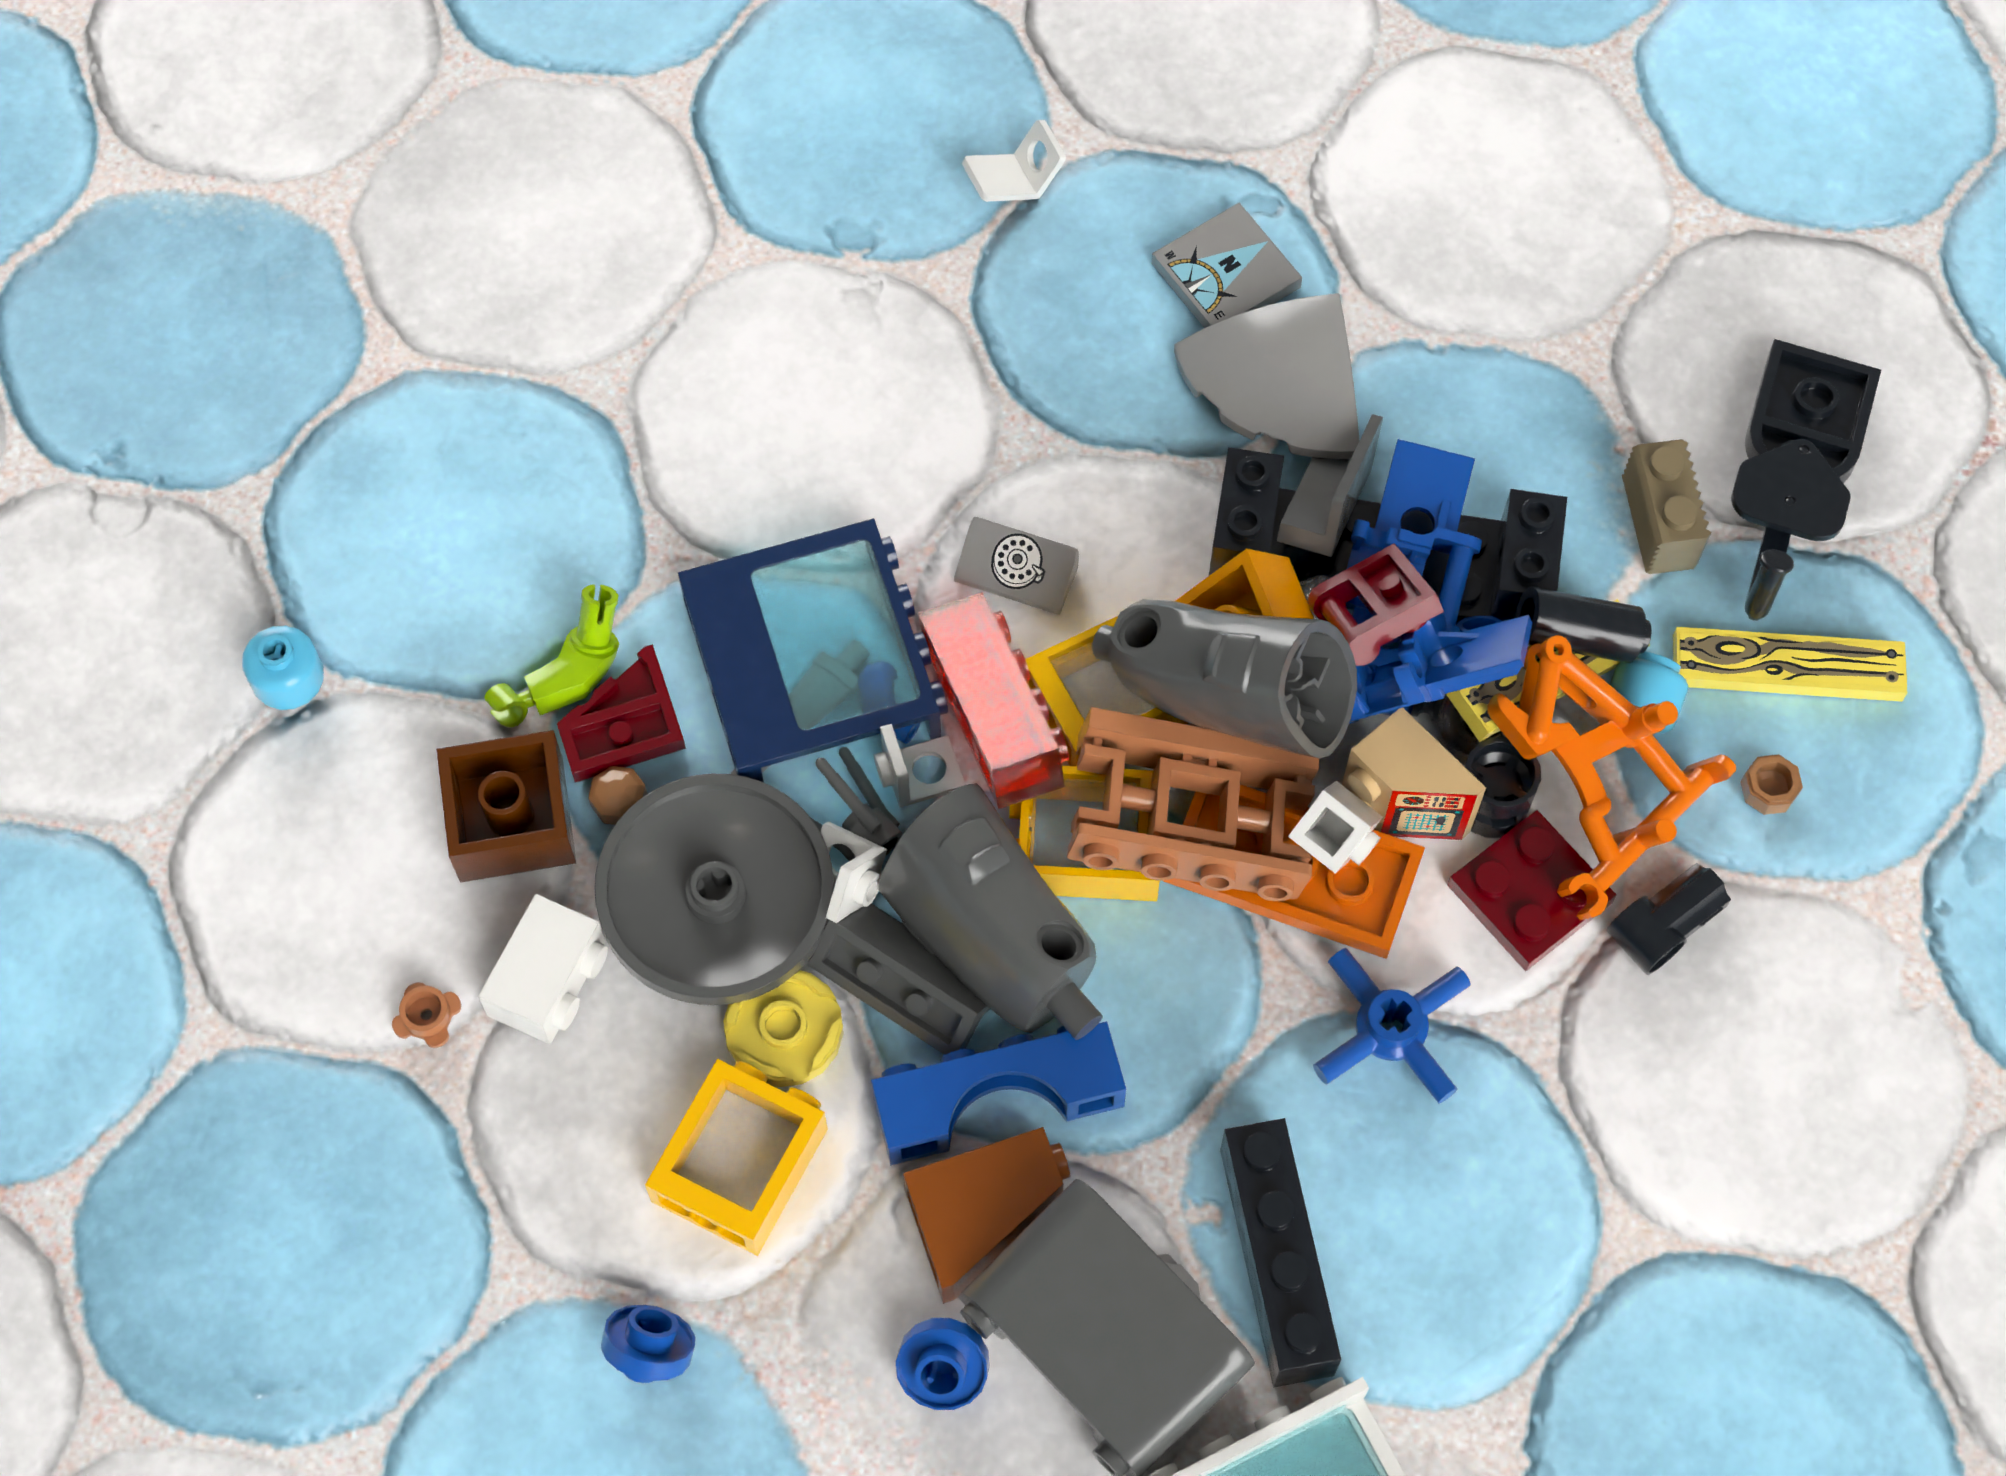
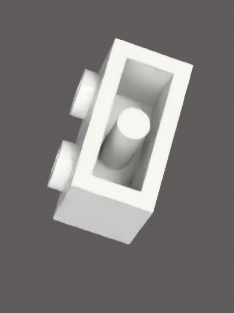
[478,894,608,1044]

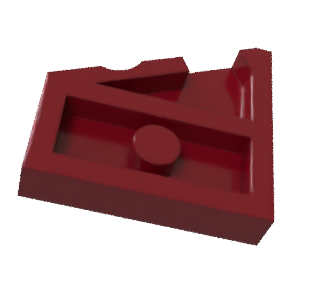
[557,644,686,783]

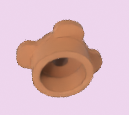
[392,982,461,1048]

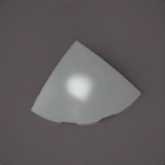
[1174,293,1359,459]

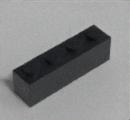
[1220,1118,1342,1388]

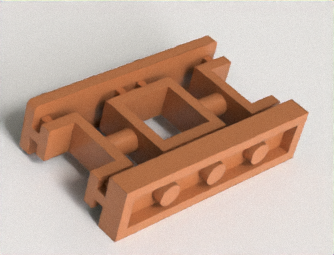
[1067,707,1320,901]

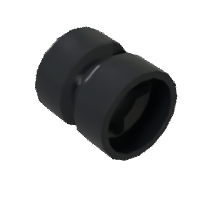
[1464,737,1541,838]

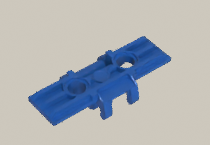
[1346,439,1482,716]
[1349,612,1532,724]

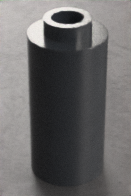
[1515,586,1652,663]

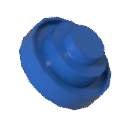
[601,1305,696,1383]
[896,1318,990,1410]

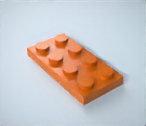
[1163,785,1425,959]

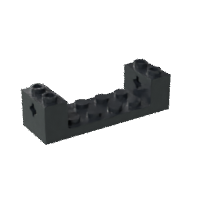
[1209,447,1568,625]

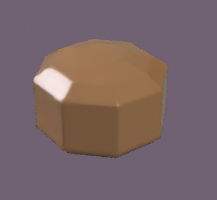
[1741,754,1803,815]
[588,766,648,825]

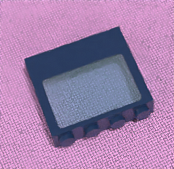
[677,518,948,783]

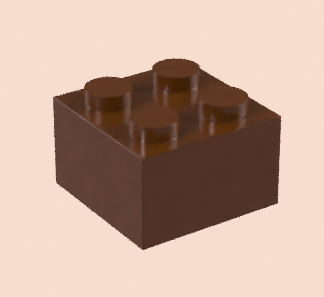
[436,730,577,883]

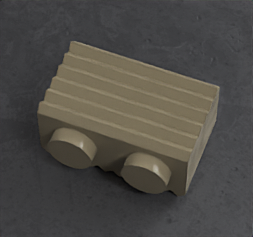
[1622,439,1712,574]

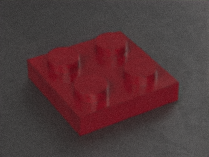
[1447,810,1617,972]

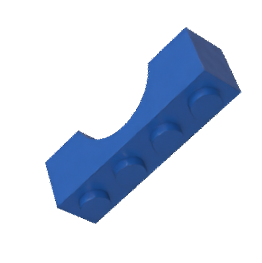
[871,1021,1126,1166]

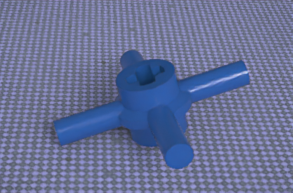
[1313,948,1471,1104]

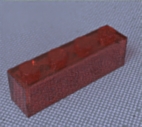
[918,592,1069,809]

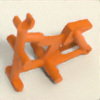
[1487,635,1736,921]

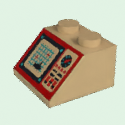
[1342,708,1486,840]

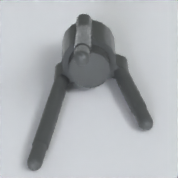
[811,747,903,861]

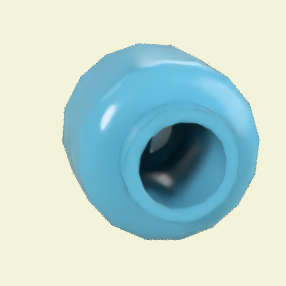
[242,625,324,710]
[1610,651,1688,734]

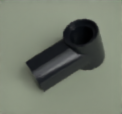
[1607,863,1731,975]

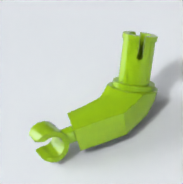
[484,584,619,728]

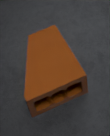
[903,1127,1071,1304]

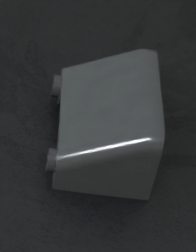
[958,1179,1255,1476]

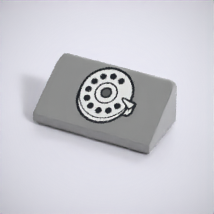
[954,517,1079,615]

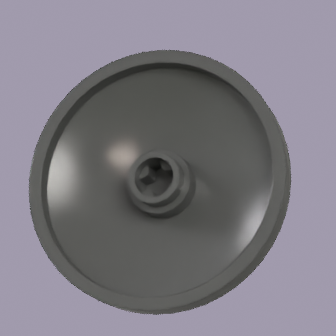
[595,774,834,1005]

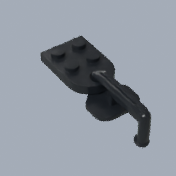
[1731,339,1881,621]

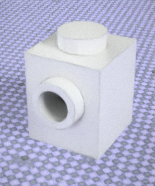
[1288,781,1383,874]

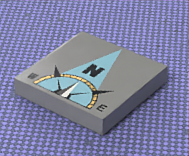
[1151,203,1302,328]

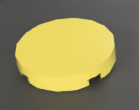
[723,970,844,1087]

